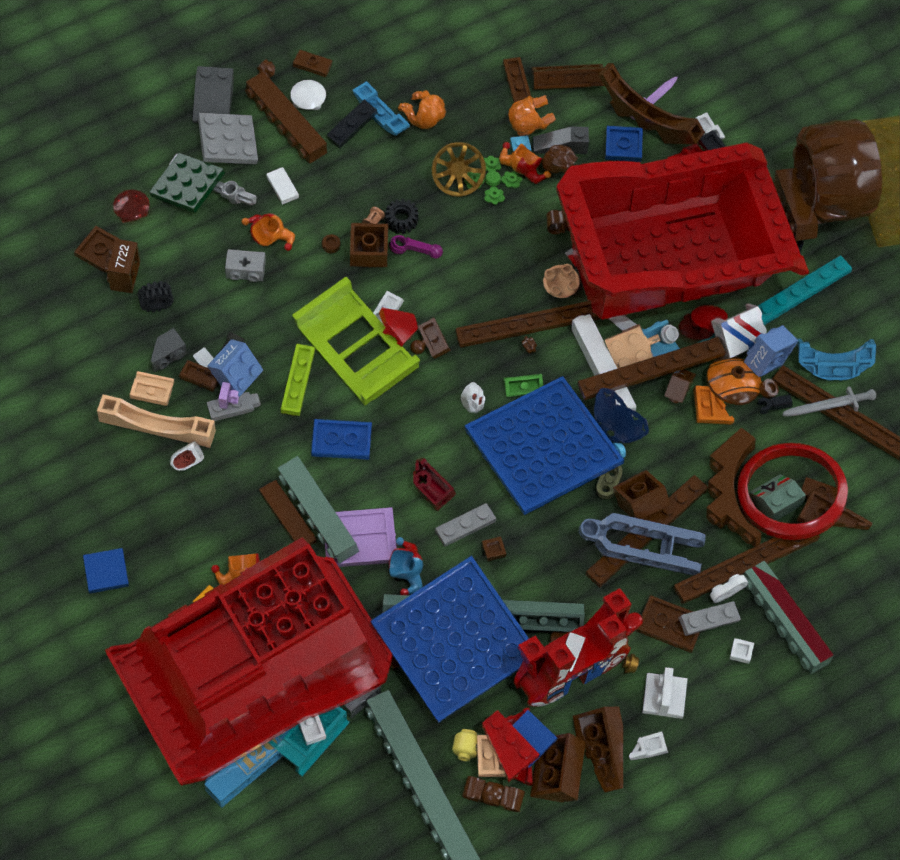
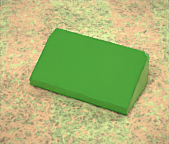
[503,374,543,397]

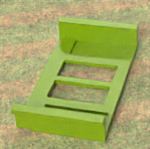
[292,277,420,405]

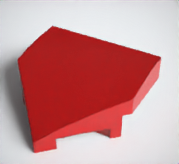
[379,307,418,347]

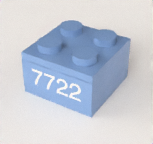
[744,325,798,377]
[207,340,263,397]

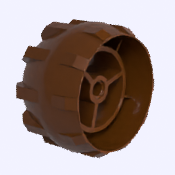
[793,119,882,224]

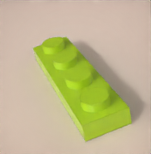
[281,344,315,416]

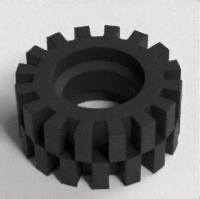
[385,198,419,234]
[137,281,174,312]

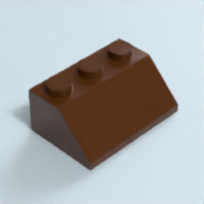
[530,733,586,802]

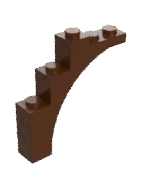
[598,63,705,144]
[706,427,761,548]

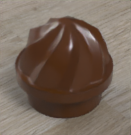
[257,59,275,77]

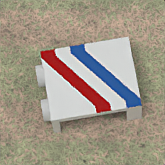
[711,304,767,358]

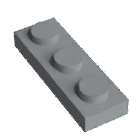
[435,503,496,547]
[679,601,741,636]

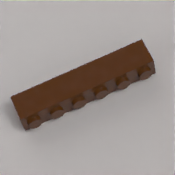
[245,72,327,164]

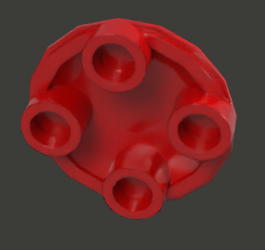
[691,305,728,333]

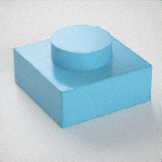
[510,135,531,152]

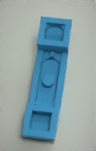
[353,81,410,136]

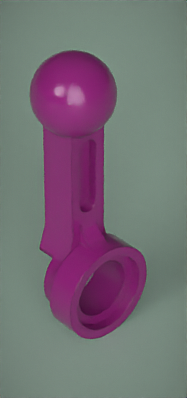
[389,235,443,259]

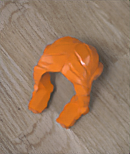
[398,90,446,129]
[508,95,556,136]

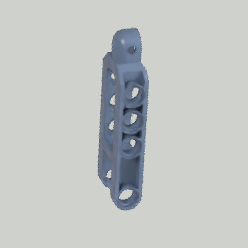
[579,513,706,575]

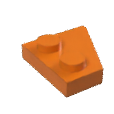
[693,386,734,425]

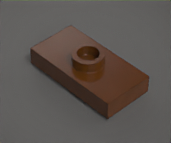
[293,50,332,77]
[179,360,218,392]
[802,477,837,501]

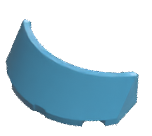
[797,339,876,381]

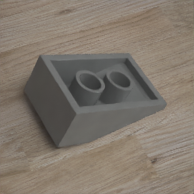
[193,66,234,123]

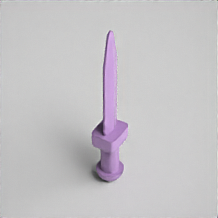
[630,77,677,120]

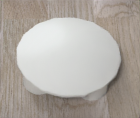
[291,80,326,110]

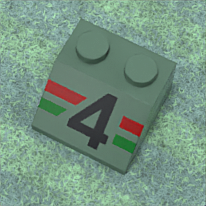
[749,474,806,520]

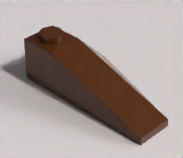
[573,706,623,792]

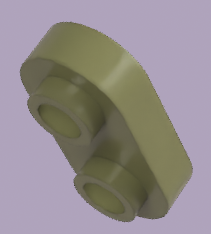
[596,466,622,499]

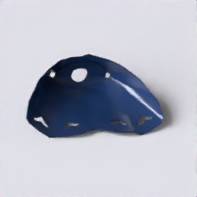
[594,388,649,443]

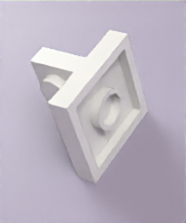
[642,667,687,719]

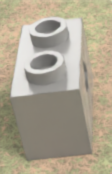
[225,249,266,282]

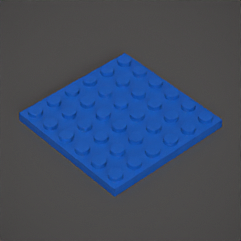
[465,376,624,515]
[371,556,529,723]

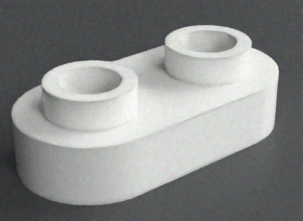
[710,574,748,603]

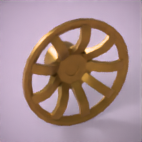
[432,142,486,197]

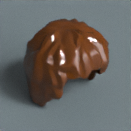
[542,145,579,173]

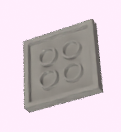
[198,113,258,164]

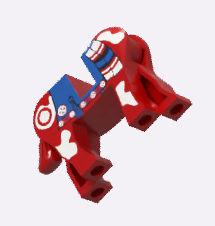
[514,588,643,707]

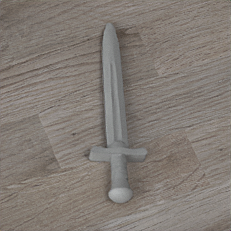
[783,386,876,416]

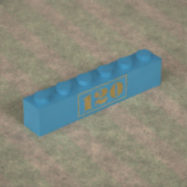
[204,728,292,808]

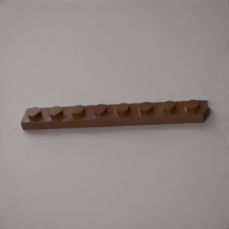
[455,301,601,348]
[577,337,726,401]
[772,365,900,461]
[586,475,708,588]
[674,535,820,604]

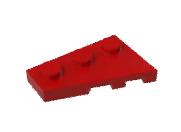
[482,710,540,783]

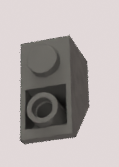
[151,328,187,372]

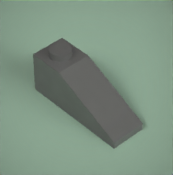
[533,127,589,154]

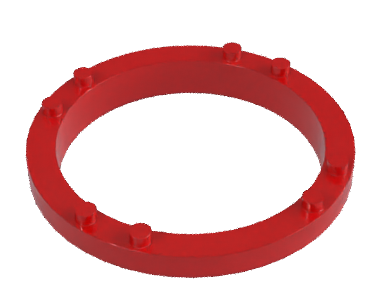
[737,443,848,540]

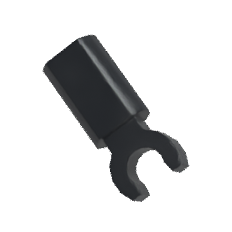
[757,394,793,414]

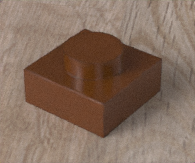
[482,536,506,562]

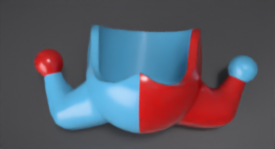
[389,537,423,595]

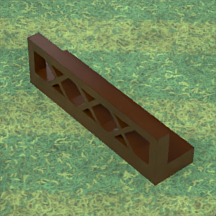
[532,64,604,89]

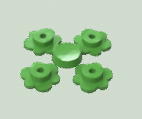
[464,156,522,205]

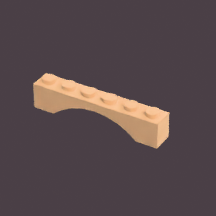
[97,394,216,448]

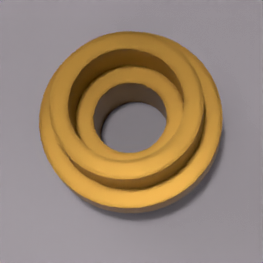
[623,653,639,674]

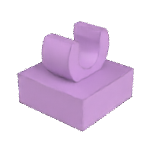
[219,382,239,409]

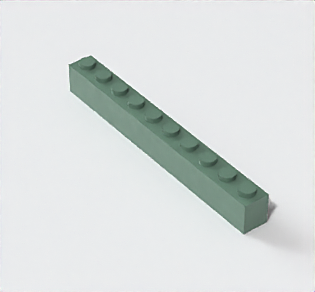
[383,594,585,632]
[365,690,480,860]

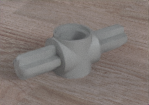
[213,181,257,205]

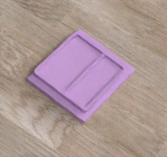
[325,508,396,567]

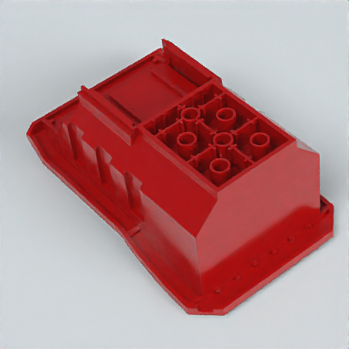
[556,142,809,319]
[105,537,393,785]

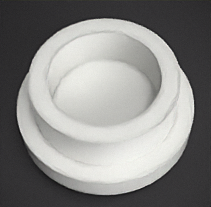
[660,325,679,344]

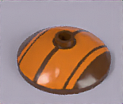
[706,356,762,405]

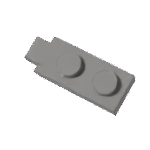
[207,392,261,421]

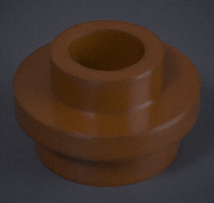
[521,336,537,354]

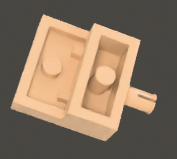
[605,324,661,368]

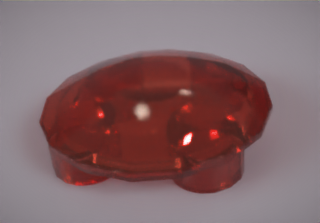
[113,189,150,222]
[679,314,714,340]

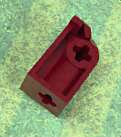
[413,458,456,512]

